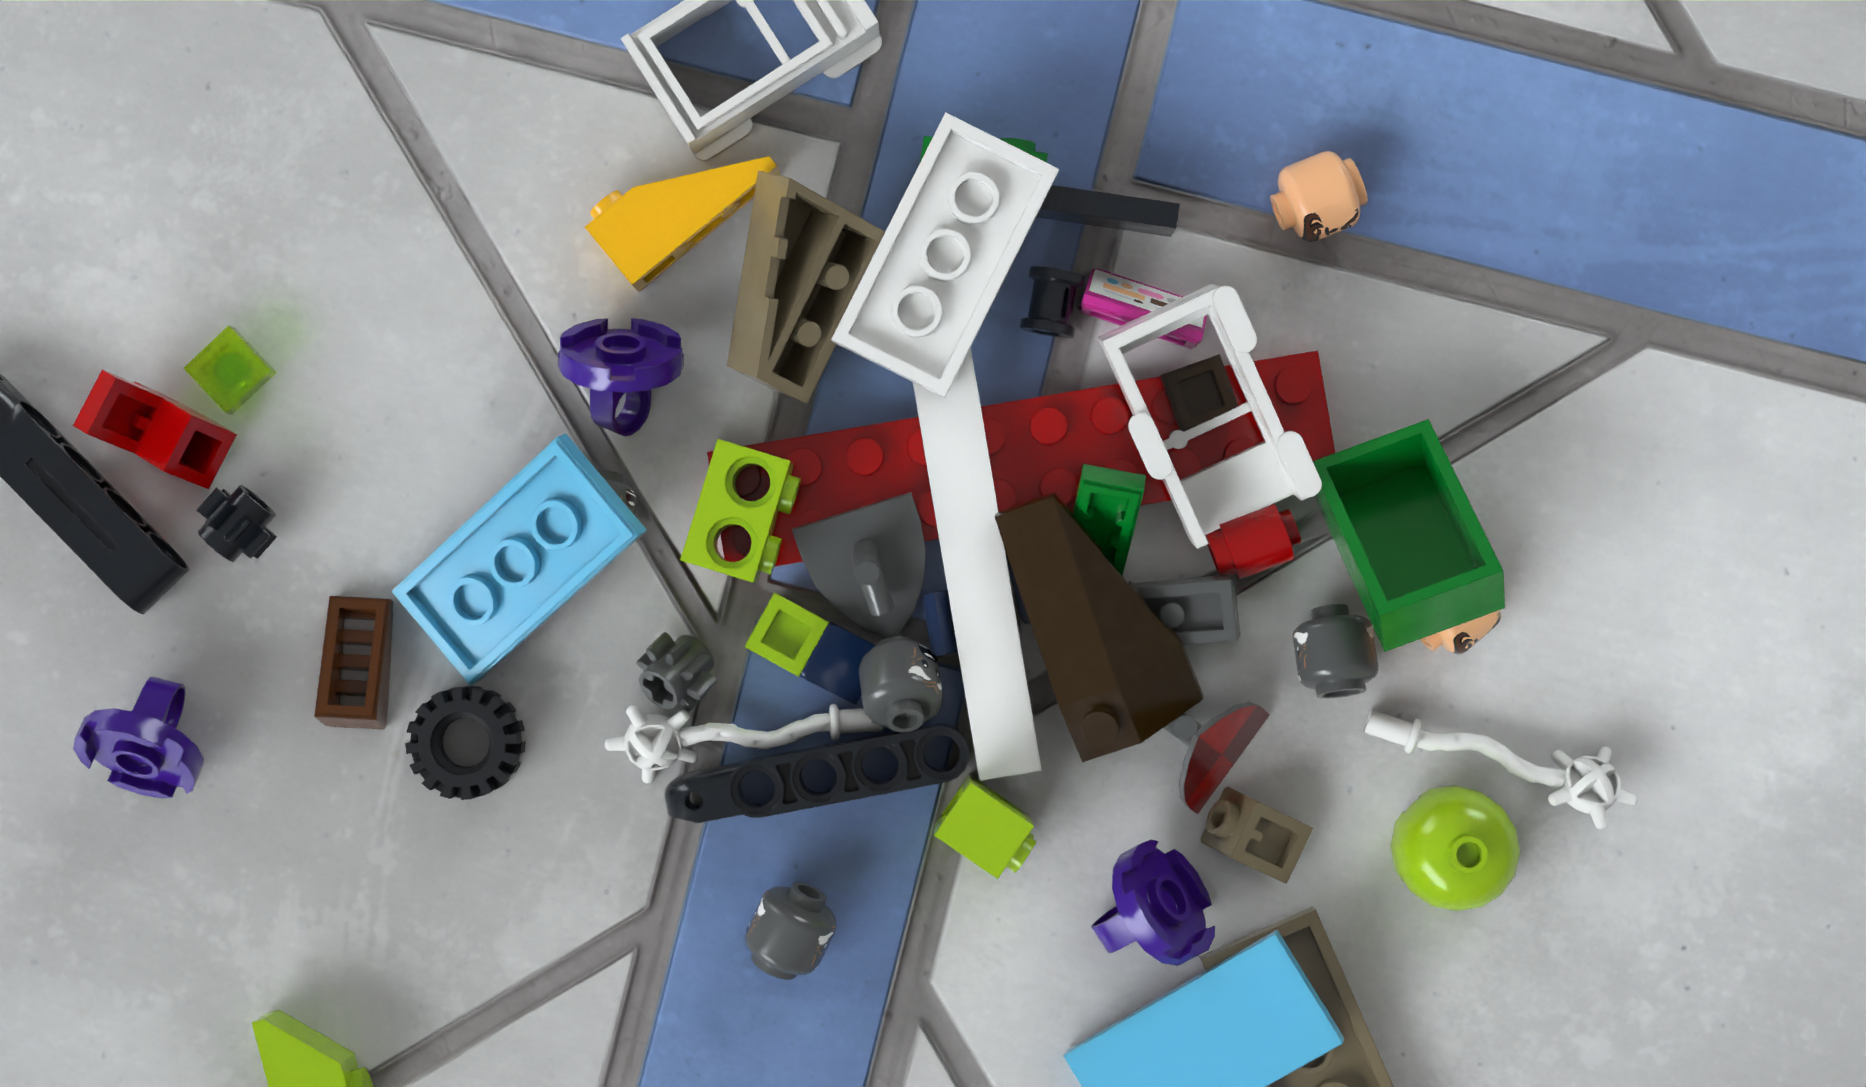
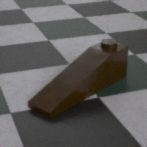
[995,493,1204,762]

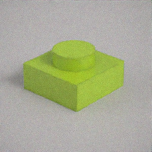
[744,592,829,677]

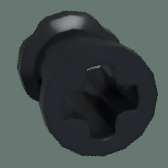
[1020,266,1085,338]

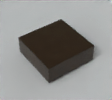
[1159,354,1238,432]

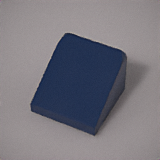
[922,590,958,656]
[800,621,875,705]

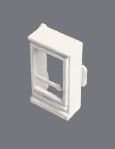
[621,0,882,161]
[1097,284,1322,549]

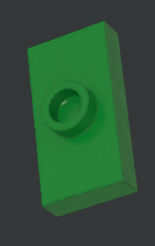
[1072,464,1146,576]

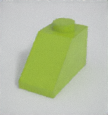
[252,1010,373,1087]

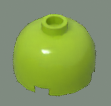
[1390,785,1520,911]

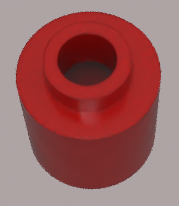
[1205,504,1302,580]

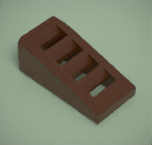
[314,596,393,729]

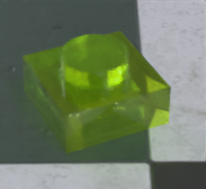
[184,325,277,415]

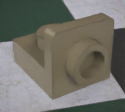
[1201,787,1313,884]

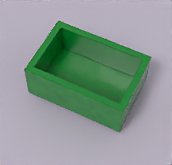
[1313,419,1505,652]

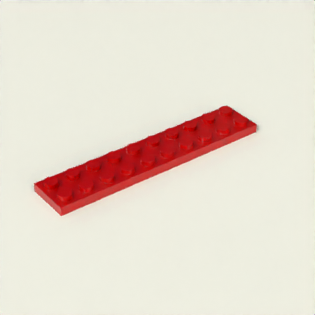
[707,350,1335,567]

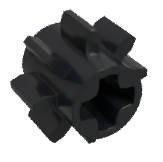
[196,485,277,562]

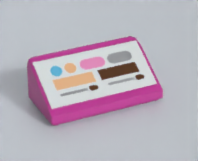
[1079,268,1207,349]

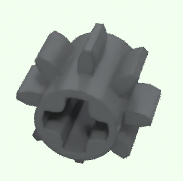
[636,632,717,712]

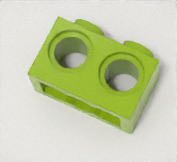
[680,439,801,583]
[934,774,1037,879]

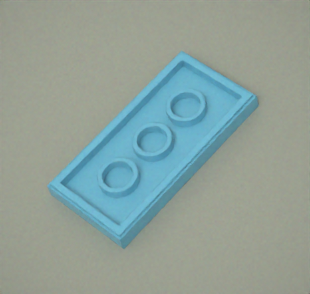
[392,433,647,686]
[1063,930,1344,1087]

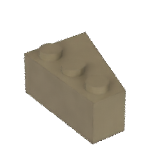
[727,170,885,404]

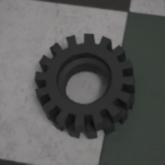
[405,686,526,800]

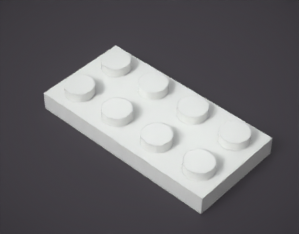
[831,112,1059,398]

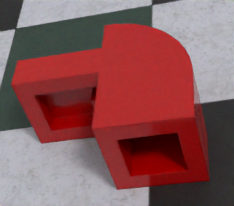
[73,369,237,490]

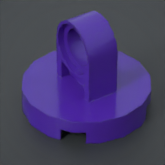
[558,318,684,437]
[73,677,204,799]
[1091,839,1215,966]

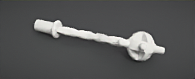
[605,704,883,783]
[1364,709,1638,829]

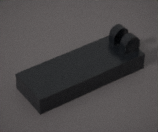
[1037,185,1180,237]

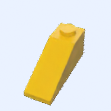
[585,156,781,292]

